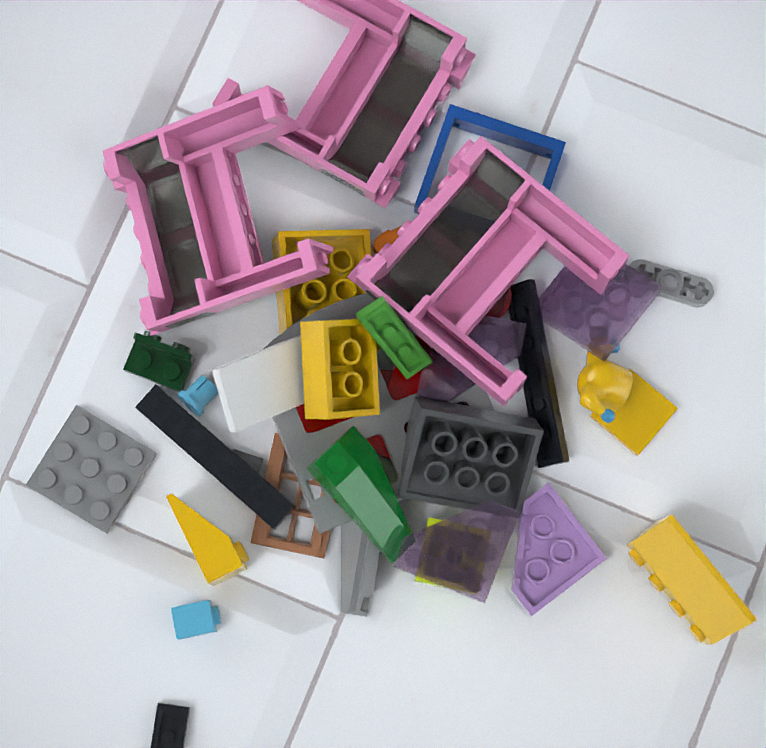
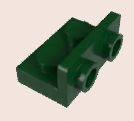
[123,331,196,392]

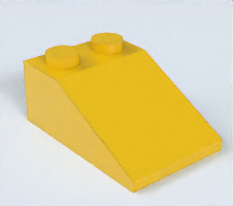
[166,493,250,586]

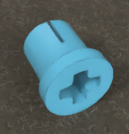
[177,375,219,417]

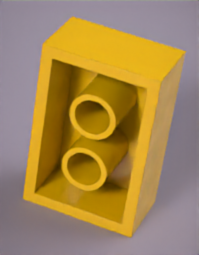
[300,319,380,419]

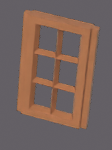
[250,433,337,559]

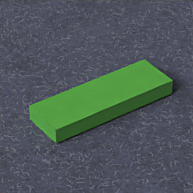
[356,295,433,379]

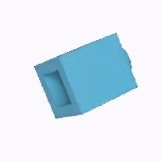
[171,600,221,640]

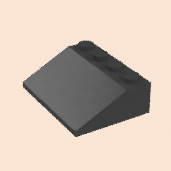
[397,396,544,518]

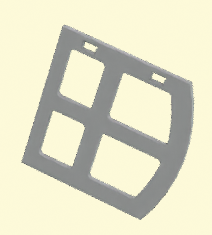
[264,288,495,534]

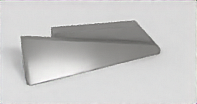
[341,520,380,617]

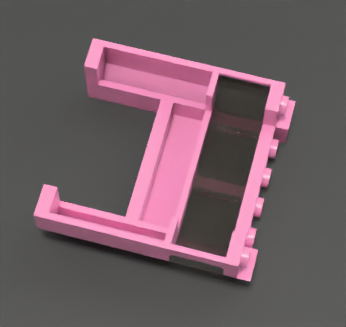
[212,0,476,208]
[103,85,333,336]
[347,136,630,407]

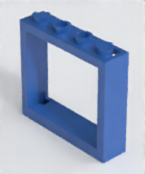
[414,104,566,239]

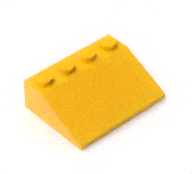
[272,229,381,351]
[626,514,757,644]

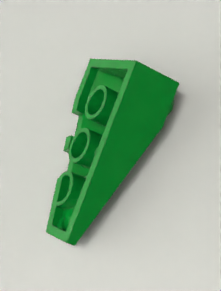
[306,425,416,564]

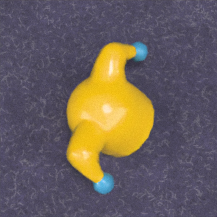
[577,340,633,423]

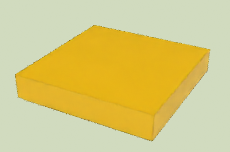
[589,369,678,456]

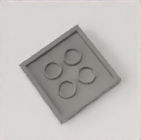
[26,405,157,534]

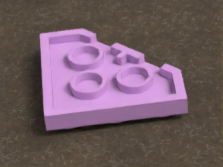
[511,483,607,616]

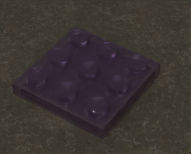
[539,264,662,361]

